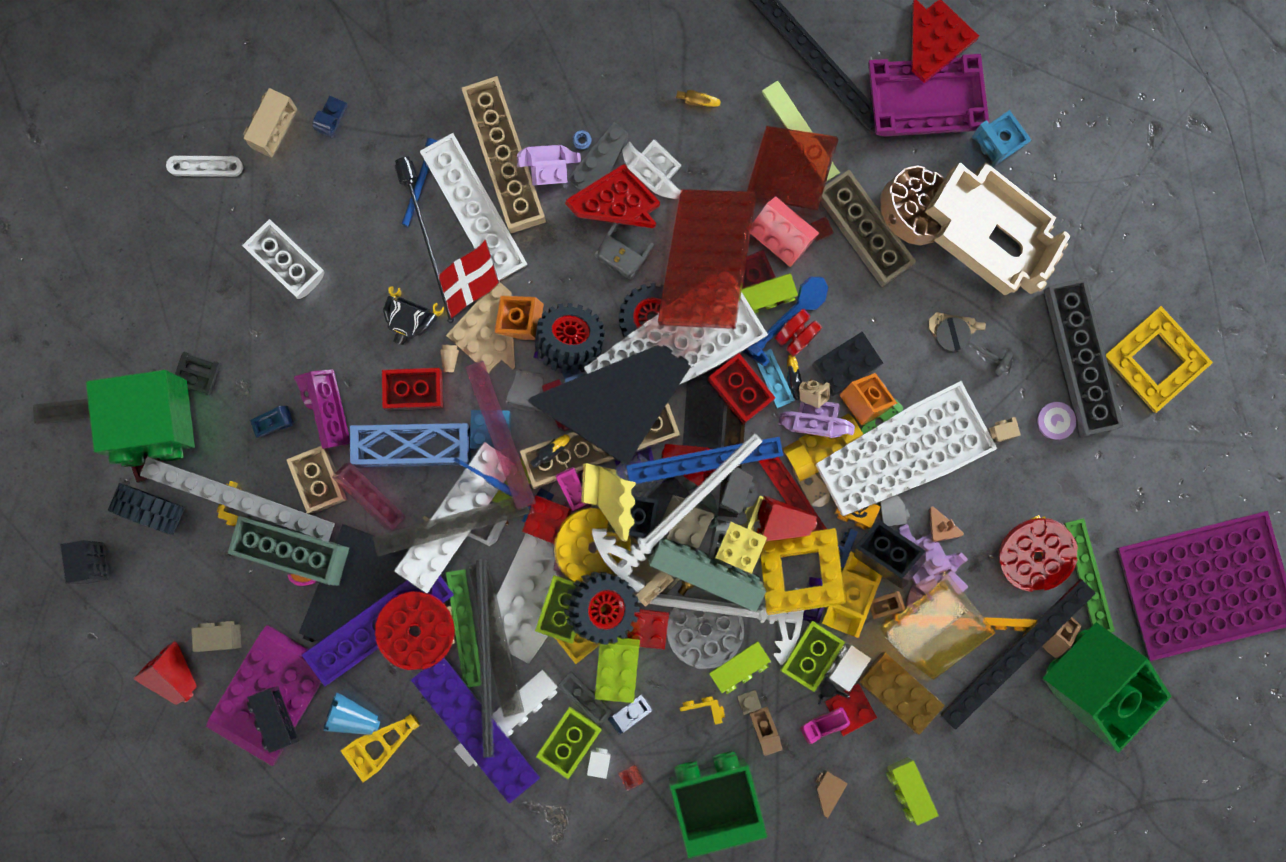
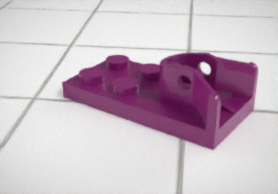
[294,369,350,449]

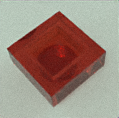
[809,216,834,242]
[618,765,644,791]

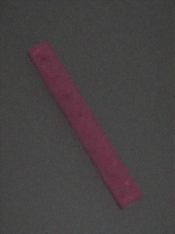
[465,361,536,510]

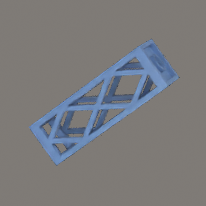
[350,423,471,468]

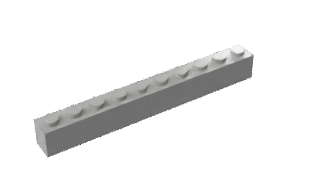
[140,457,336,541]

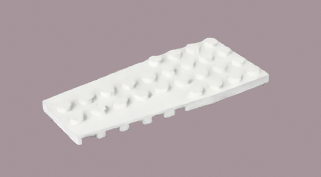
[584,270,768,385]
[816,381,997,516]
[479,481,600,663]

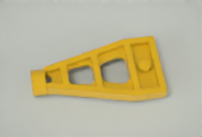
[341,713,420,782]

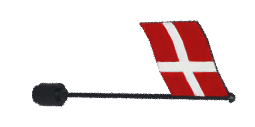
[394,157,499,323]

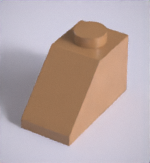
[1042,617,1082,658]
[749,707,783,756]
[815,770,847,818]

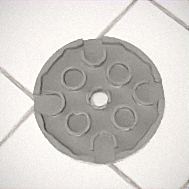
[667,591,744,669]

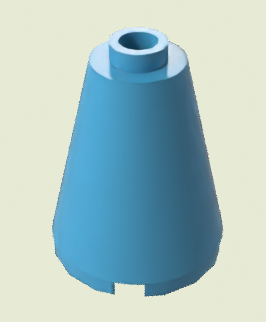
[323,693,380,735]

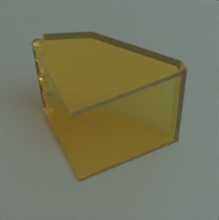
[880,571,995,680]

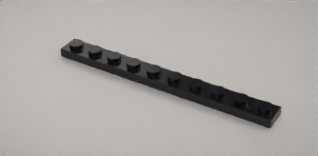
[751,0,875,131]
[941,578,1096,730]

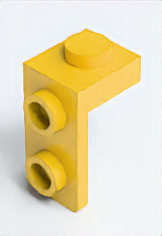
[217,481,238,527]
[679,696,725,724]

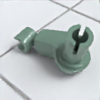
[683,479,718,528]

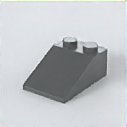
[718,467,755,515]

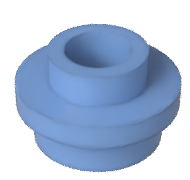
[573,130,591,150]

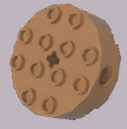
[880,166,945,245]

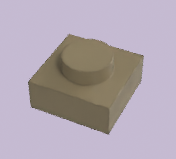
[737,690,762,715]

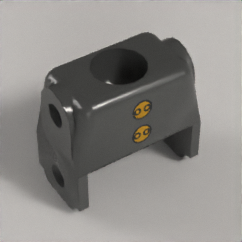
[595,223,654,280]

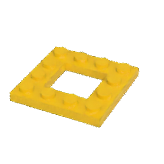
[1105,306,1213,413]
[760,528,846,615]

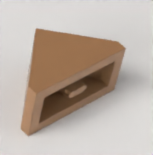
[870,591,906,619]

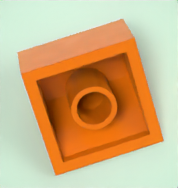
[495,296,544,340]
[839,373,897,425]

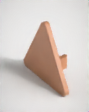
[929,506,964,542]

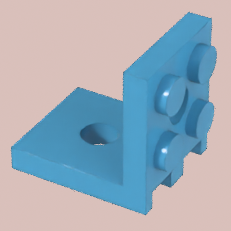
[972,110,1032,167]

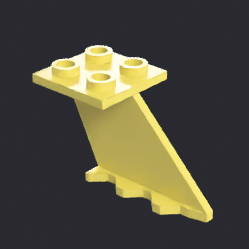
[581,463,636,541]
[716,496,767,574]

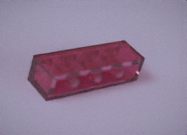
[332,463,406,531]

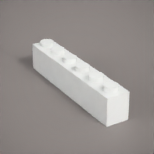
[454,669,558,767]

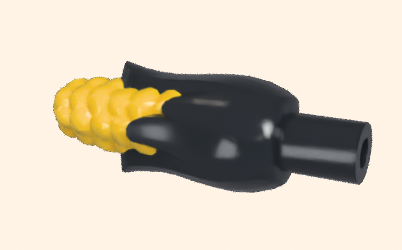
[787,355,802,400]
[530,434,570,468]

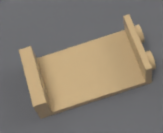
[618,536,674,607]

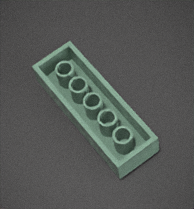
[228,516,349,586]
[647,537,766,612]

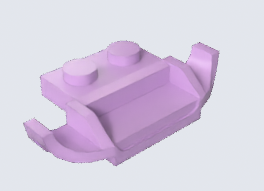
[517,145,581,185]
[778,401,855,438]
[898,524,951,596]
[906,552,968,614]

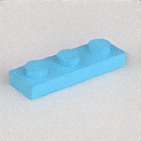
[755,349,795,409]

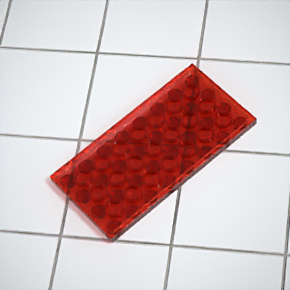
[658,189,756,329]

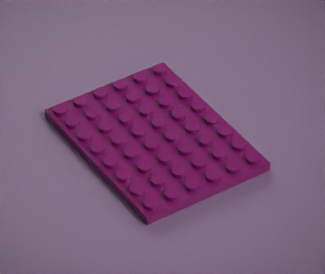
[1117,511,1286,661]

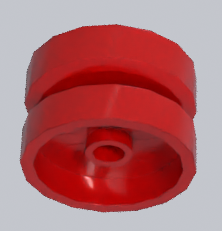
[774,309,823,357]

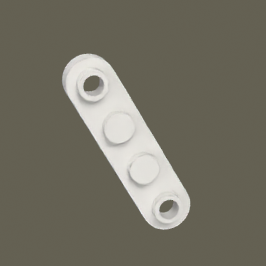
[166,156,243,176]

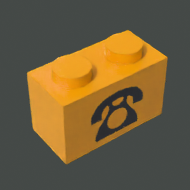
[834,504,880,530]

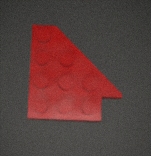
[911,0,979,84]
[565,164,660,228]

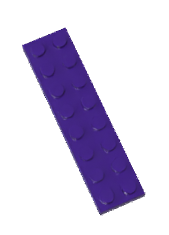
[302,575,454,686]
[411,658,540,804]

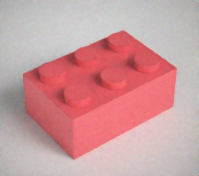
[747,196,819,267]

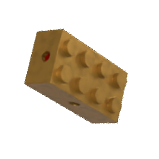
[857,652,945,735]

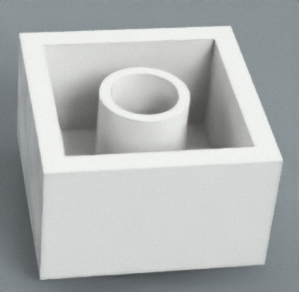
[827,644,871,691]

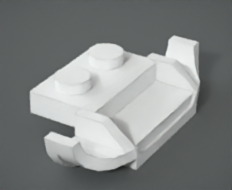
[622,140,683,199]

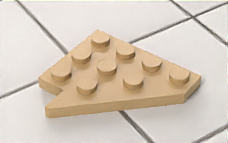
[446,282,515,374]

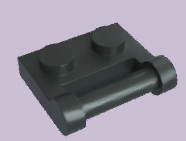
[175,352,221,395]

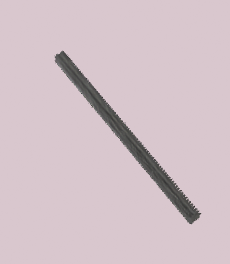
[476,559,494,758]

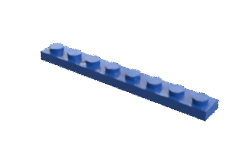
[626,437,783,484]

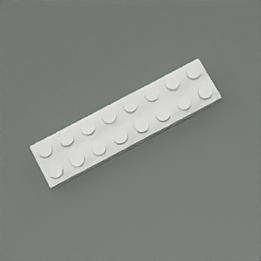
[420,133,528,281]
[394,442,516,593]

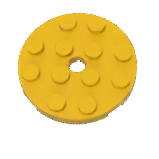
[554,508,631,582]

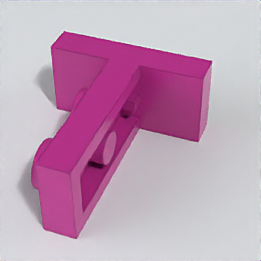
[556,467,587,511]

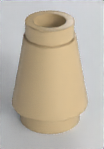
[440,345,459,372]

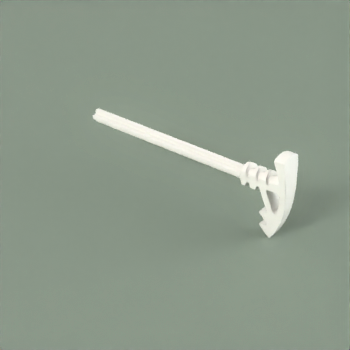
[592,433,763,592]
[611,588,804,665]

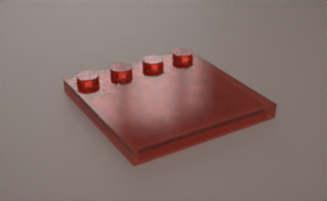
[745,126,839,210]

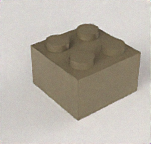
[660,495,714,548]
[192,621,242,652]

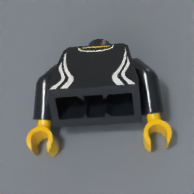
[383,286,444,345]

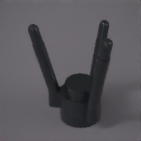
[818,673,850,705]

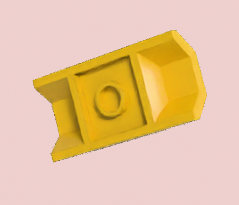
[782,413,863,482]
[822,551,882,638]

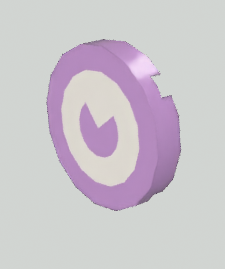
[1037,402,1076,440]

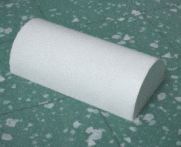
[242,219,324,299]

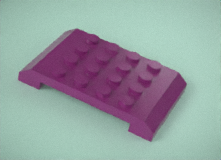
[868,54,990,136]
[206,625,322,766]

